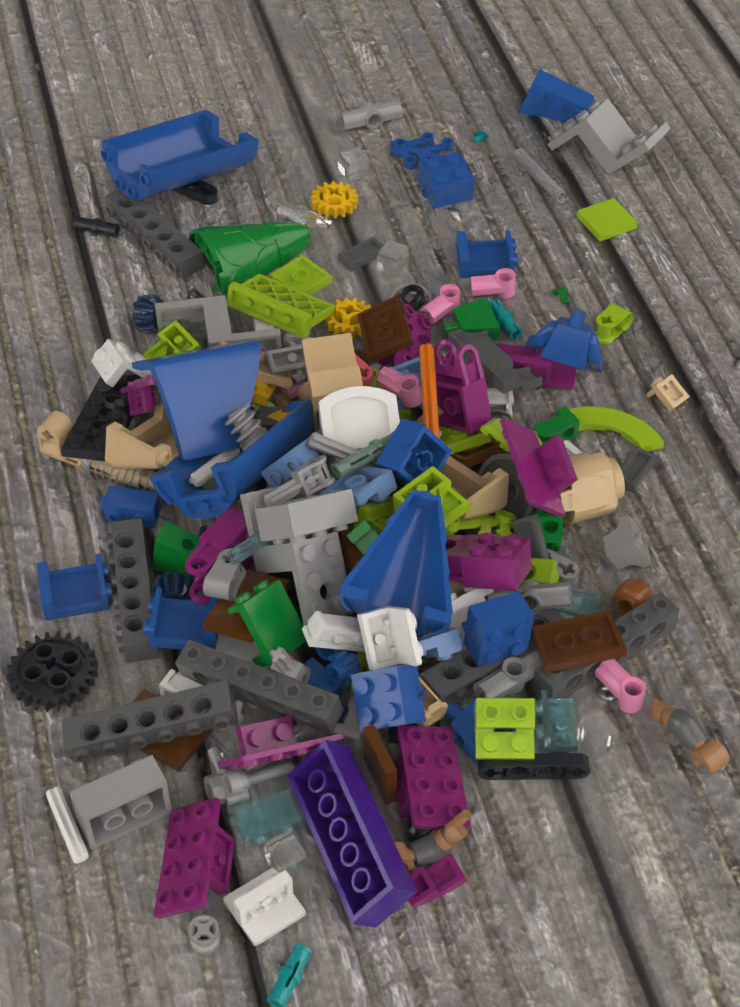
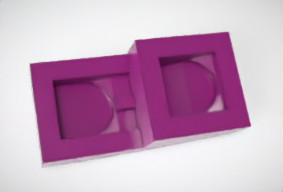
[408,853,468,908]

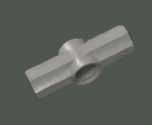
[339,100,403,131]
[487,581,573,614]
[473,647,542,698]

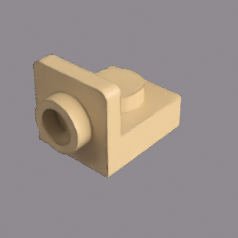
[646,374,690,412]

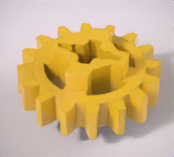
[311,181,358,219]
[325,297,372,339]

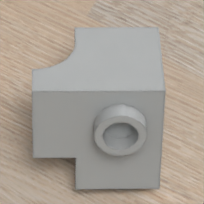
[603,515,652,570]

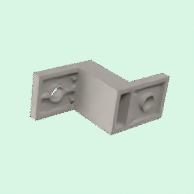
[547,98,671,175]
[155,295,282,352]
[240,486,354,625]

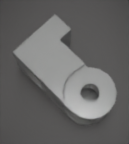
[332,697,363,754]

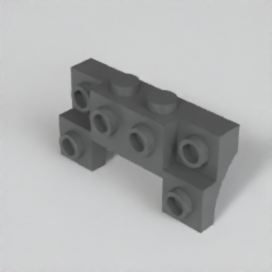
[448,328,543,394]

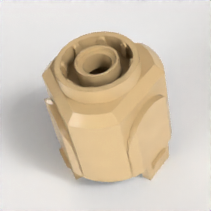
[559,452,625,525]

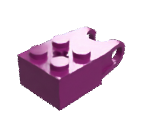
[433,339,492,434]
[185,506,254,605]
[446,533,532,591]

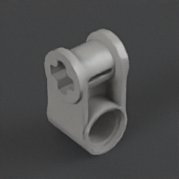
[203,548,247,601]

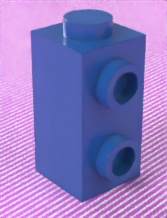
[100,486,161,528]

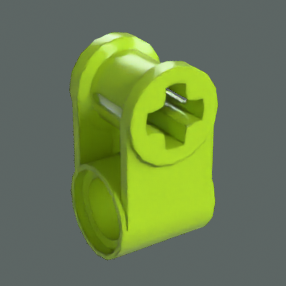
[595,303,634,344]

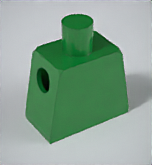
[442,298,500,341]
[152,521,200,579]

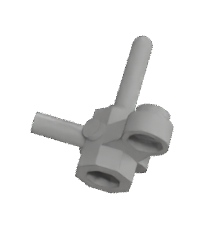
[204,747,296,806]

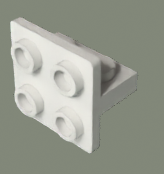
[223,868,306,946]

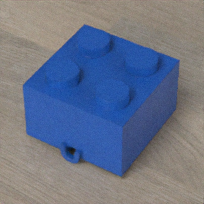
[417,152,475,209]
[376,418,452,487]
[462,591,534,666]
[351,665,426,732]

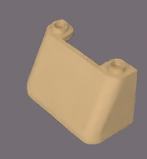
[105,404,180,469]
[439,430,509,520]

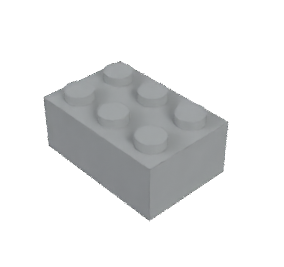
[254,489,358,545]
[70,755,172,850]

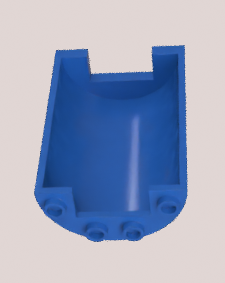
[101,110,259,200]
[150,399,314,519]

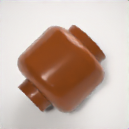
[612,578,652,615]

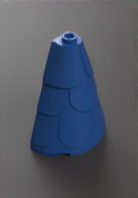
[339,490,453,637]

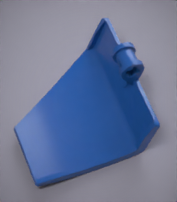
[132,340,262,461]

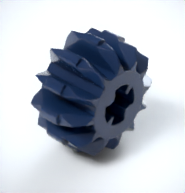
[131,294,164,334]
[151,571,194,600]

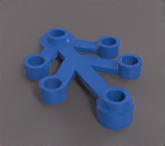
[390,132,466,169]

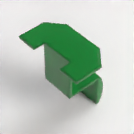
[552,285,570,304]

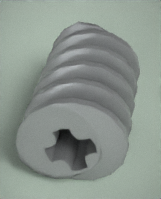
[225,402,267,451]

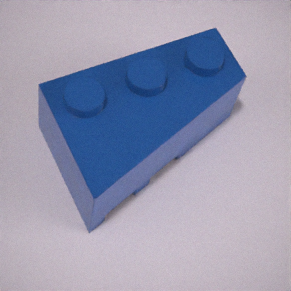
[518,69,594,122]

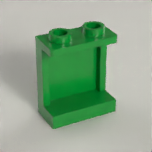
[227,579,307,667]

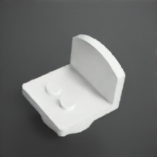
[318,386,400,474]

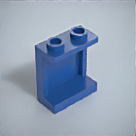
[456,230,518,278]
[37,554,113,621]
[144,588,219,650]

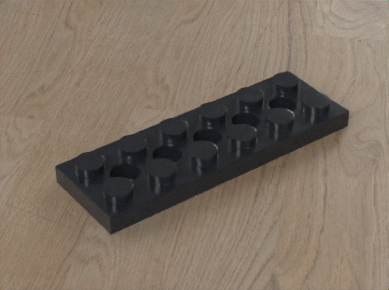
[61,374,142,461]

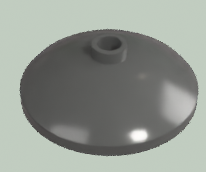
[478,453,535,530]

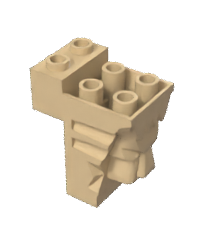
[302,333,363,432]

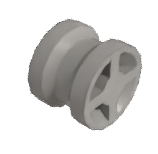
[188,915,221,955]

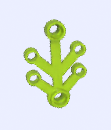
[445,510,516,536]

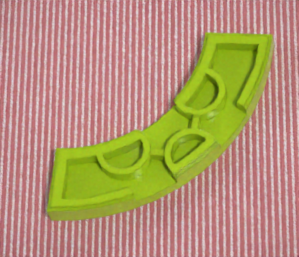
[569,407,664,452]

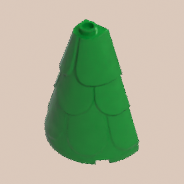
[189,222,310,299]

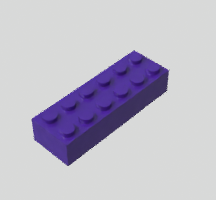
[287,740,417,928]

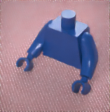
[524,308,604,372]

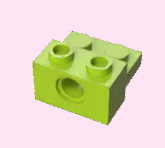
[142,320,202,359]
[393,466,470,528]
[474,698,535,760]

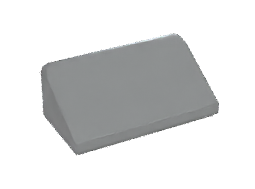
[264,345,306,374]

